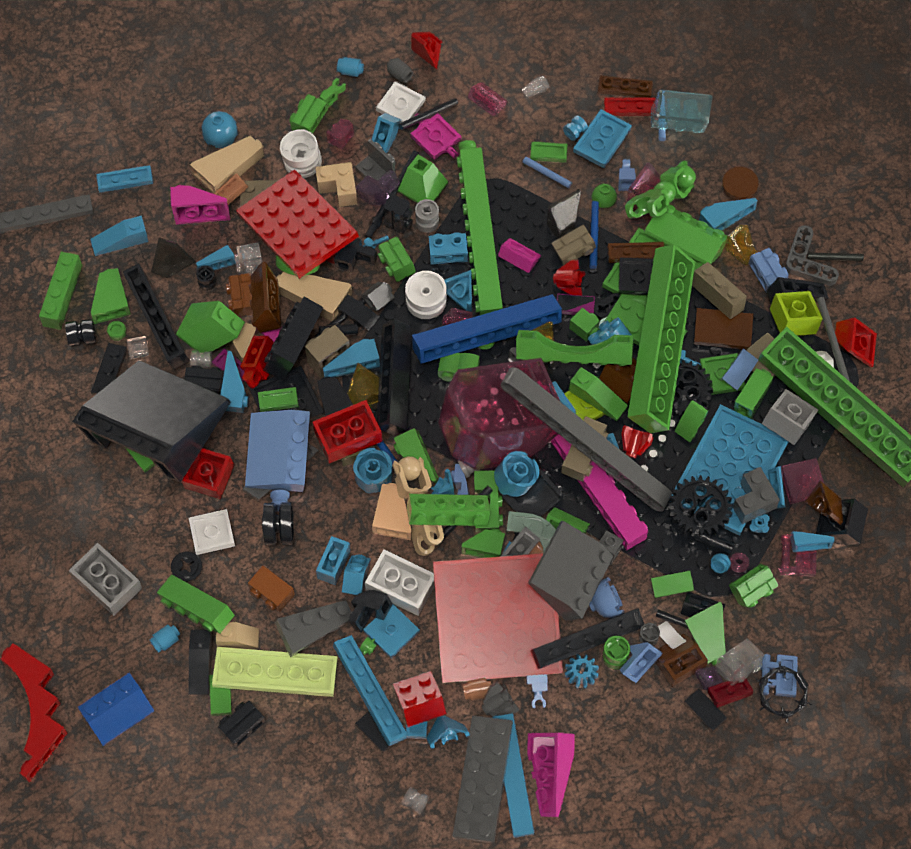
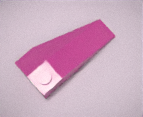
[527,733,575,817]

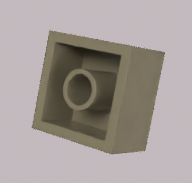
[305,325,350,378]

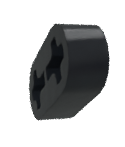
[594,293,621,320]

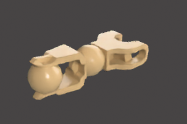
[392,456,444,556]

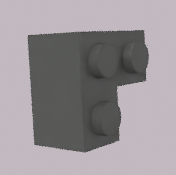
[733,467,780,524]

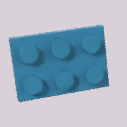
[573,109,632,168]

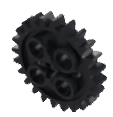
[671,360,713,419]
[668,475,733,538]

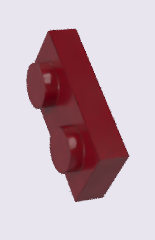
[707,675,754,708]

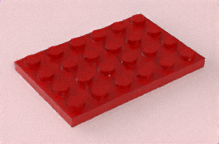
[236,169,359,279]

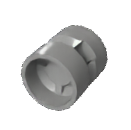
[415,199,439,233]

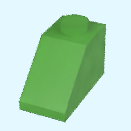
[462,529,505,558]

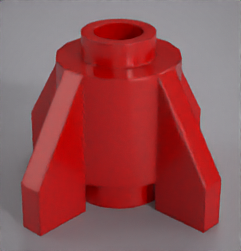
[553,260,585,296]
[621,425,653,459]

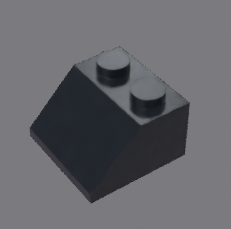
[816,498,868,545]

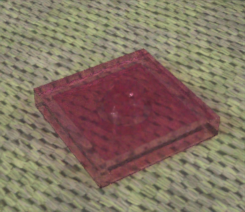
[781,458,824,504]

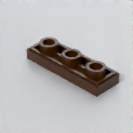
[598,75,653,98]

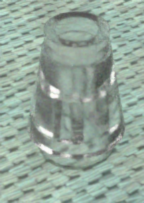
[522,75,550,98]

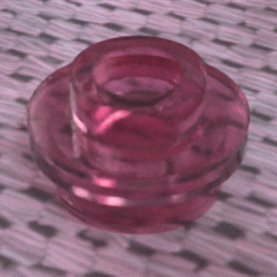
[730,553,749,572]

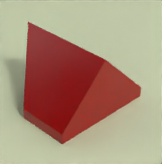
[411,32,443,69]

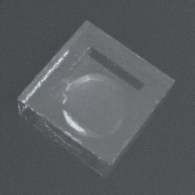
[127,336,149,359]

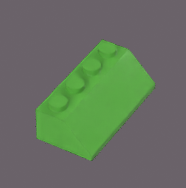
[644,204,729,264]

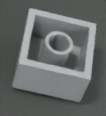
[762,389,818,445]

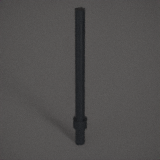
[364,150,419,238]

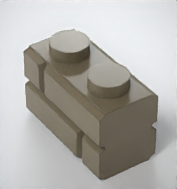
[551,225,596,265]

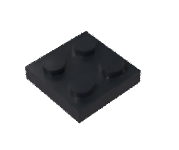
[618,257,653,295]

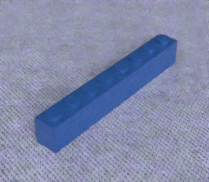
[412,294,562,363]

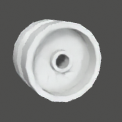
[405,271,447,319]

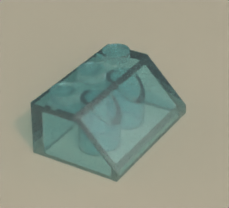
[651,90,713,133]

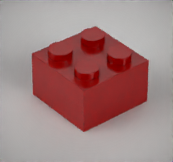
[181,448,234,500]
[393,671,447,727]

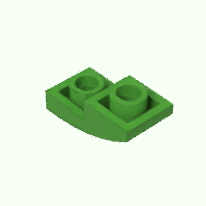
[675,400,708,442]

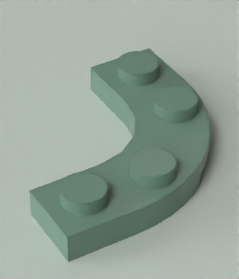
[507,511,556,553]

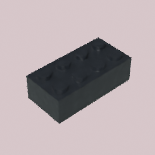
[263,296,324,381]

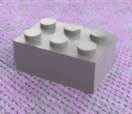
[69,543,142,616]

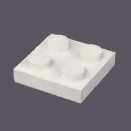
[376,82,426,122]
[189,509,235,555]

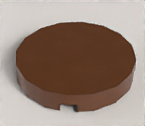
[722,166,759,200]

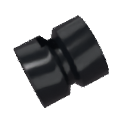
[65,319,96,346]

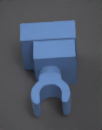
[618,159,636,191]
[526,674,548,708]

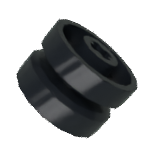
[262,502,294,546]

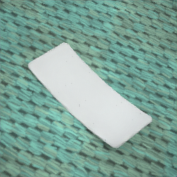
[658,621,686,649]

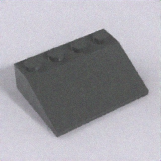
[528,521,613,621]

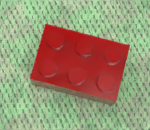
[312,400,383,463]

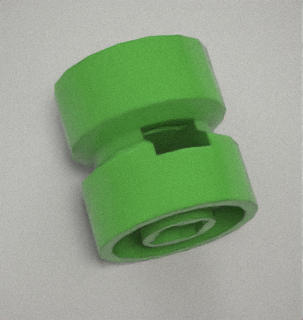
[602,636,630,669]

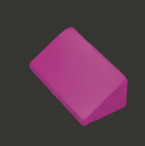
[498,238,541,273]

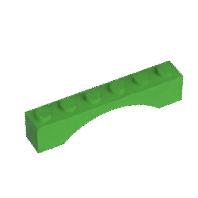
[516,330,634,366]

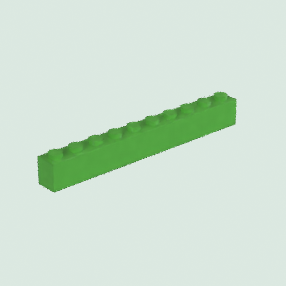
[457,147,503,315]

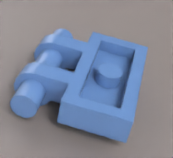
[759,654,798,698]

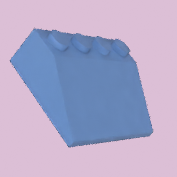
[245,410,310,492]

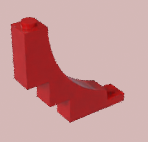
[1,643,67,783]

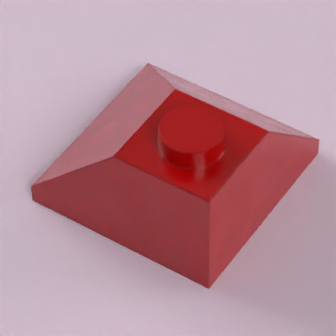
[835,317,877,367]

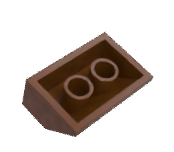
[249,262,281,333]

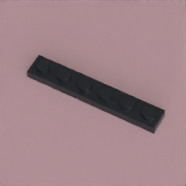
[531,608,644,669]

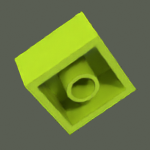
[770,291,823,335]

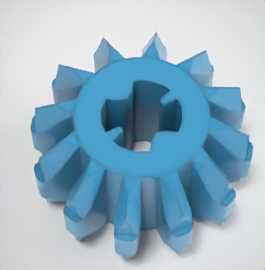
[565,654,599,689]

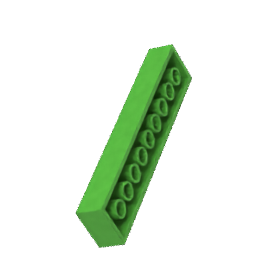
[628,244,696,433]
[758,327,911,488]

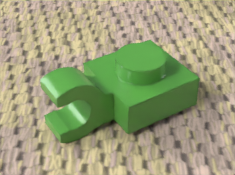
[320,78,346,109]

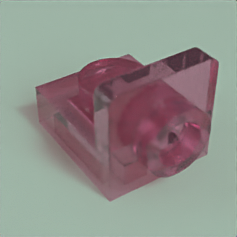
[442,308,473,326]

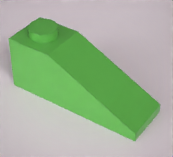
[569,367,628,421]
[394,428,439,483]

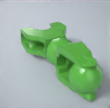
[625,161,696,218]

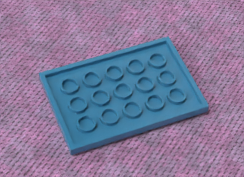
[671,404,789,536]

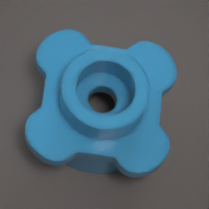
[749,514,770,533]

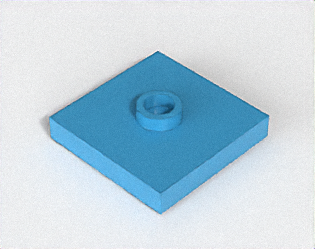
[363,603,420,658]

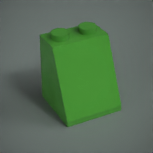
[176,301,245,356]

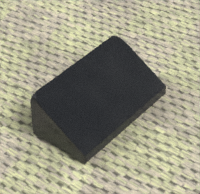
[681,592,725,617]

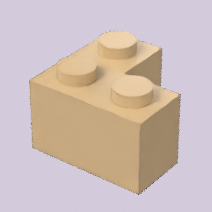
[315,162,357,207]

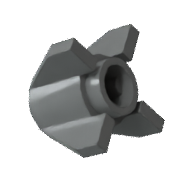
[481,681,519,717]

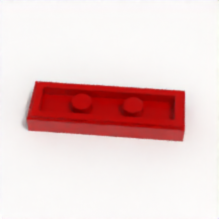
[604,97,658,116]

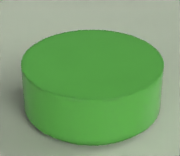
[107,321,127,341]

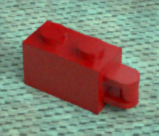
[240,336,274,388]

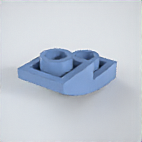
[721,349,758,390]
[451,464,470,495]

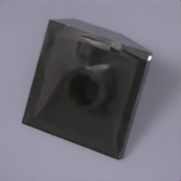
[547,189,581,239]

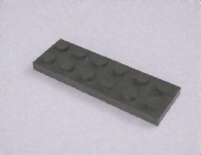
[453,716,513,844]

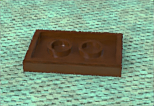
[694,308,753,350]

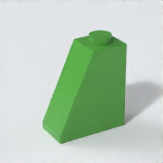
[91,268,131,324]
[734,368,773,419]
[685,602,726,666]

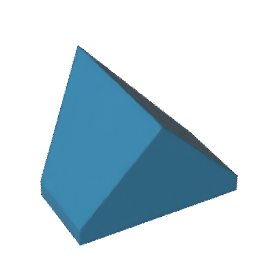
[444,270,472,313]
[431,468,454,495]
[426,715,470,749]

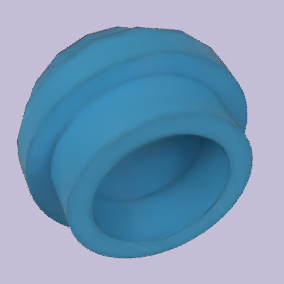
[711,553,731,573]

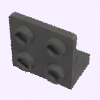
[355,139,396,192]

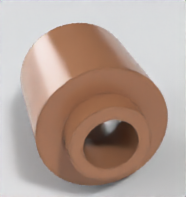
[462,677,491,701]

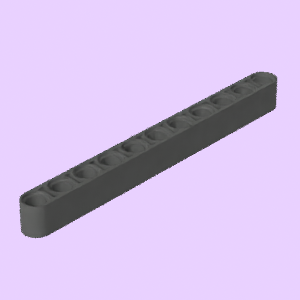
[500,367,672,512]

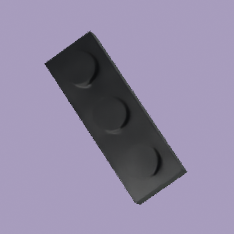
[91,343,127,396]

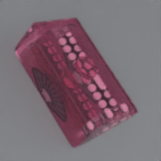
[468,82,508,116]

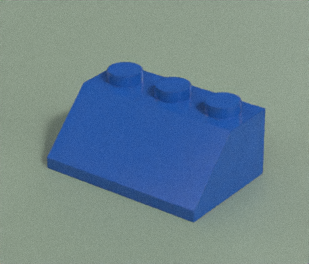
[78,672,154,746]

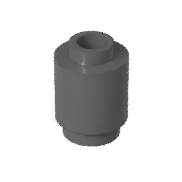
[387,58,413,83]

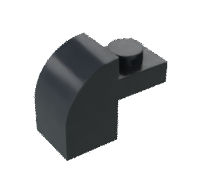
[334,238,377,272]
[348,590,393,633]

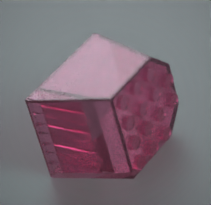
[438,358,560,470]

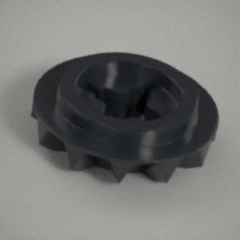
[171,551,203,582]

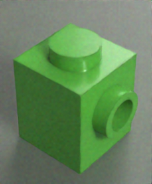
[569,307,600,342]

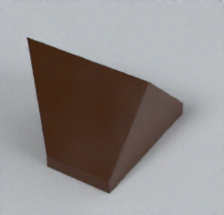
[805,481,843,525]

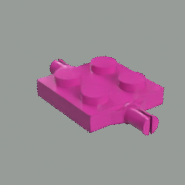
[411,113,461,160]

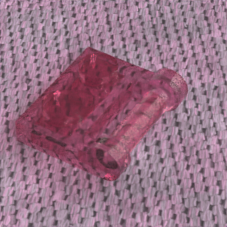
[779,535,817,577]

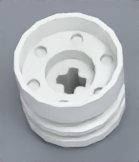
[280,130,322,178]

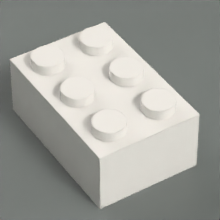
[365,549,435,616]

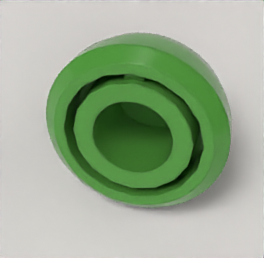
[592,184,617,208]

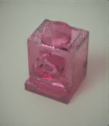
[326,118,354,150]

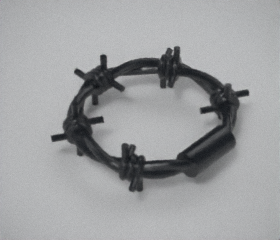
[756,661,812,723]

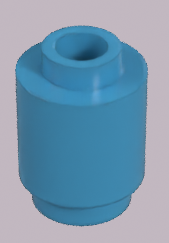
[337,57,364,77]
[149,624,180,653]

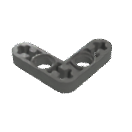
[785,225,839,286]

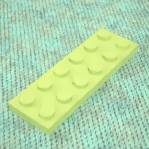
[212,647,338,697]

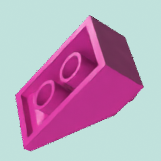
[170,185,231,225]

